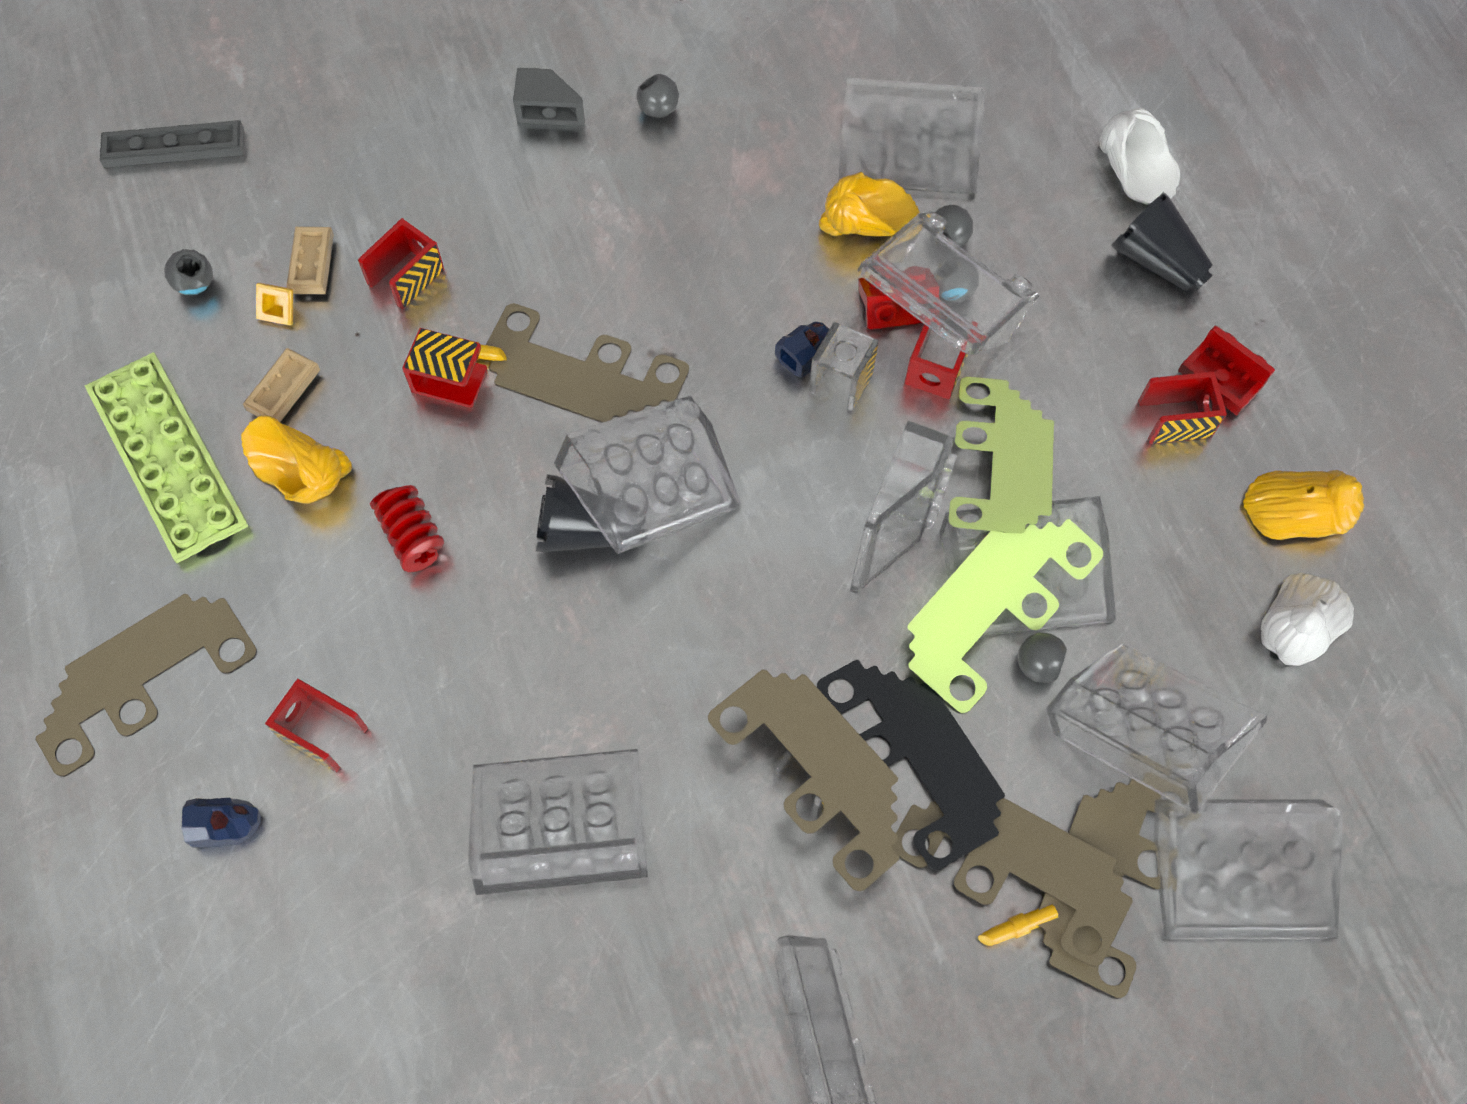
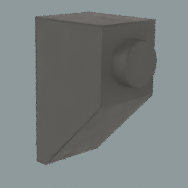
[513,68,585,126]

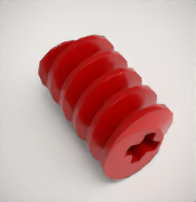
[370,485,445,572]

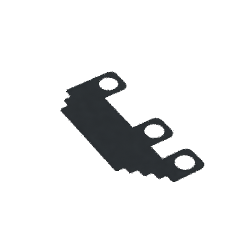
[817,660,1005,870]

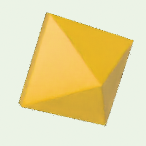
[256,283,293,325]

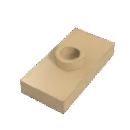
[286,227,334,294]
[243,348,320,422]

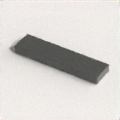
[100,120,244,168]

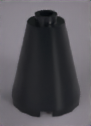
[1111,192,1213,291]
[535,474,644,552]

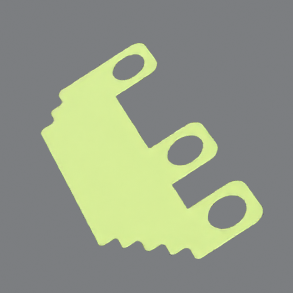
[949,377,1054,534]
[907,519,1103,713]

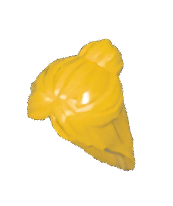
[819,172,920,238]
[241,415,352,504]
[1243,470,1364,540]

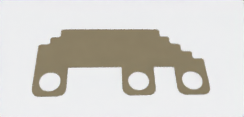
[486,303,689,424]
[35,594,256,776]
[708,669,899,891]
[1038,767,1197,998]
[892,798,1133,967]

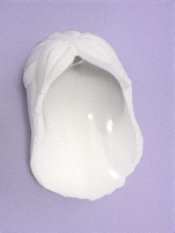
[1099,108,1180,205]
[1261,573,1354,666]

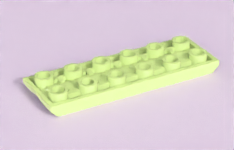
[85,352,248,563]

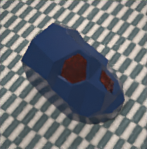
[775,322,833,378]
[182,797,261,848]

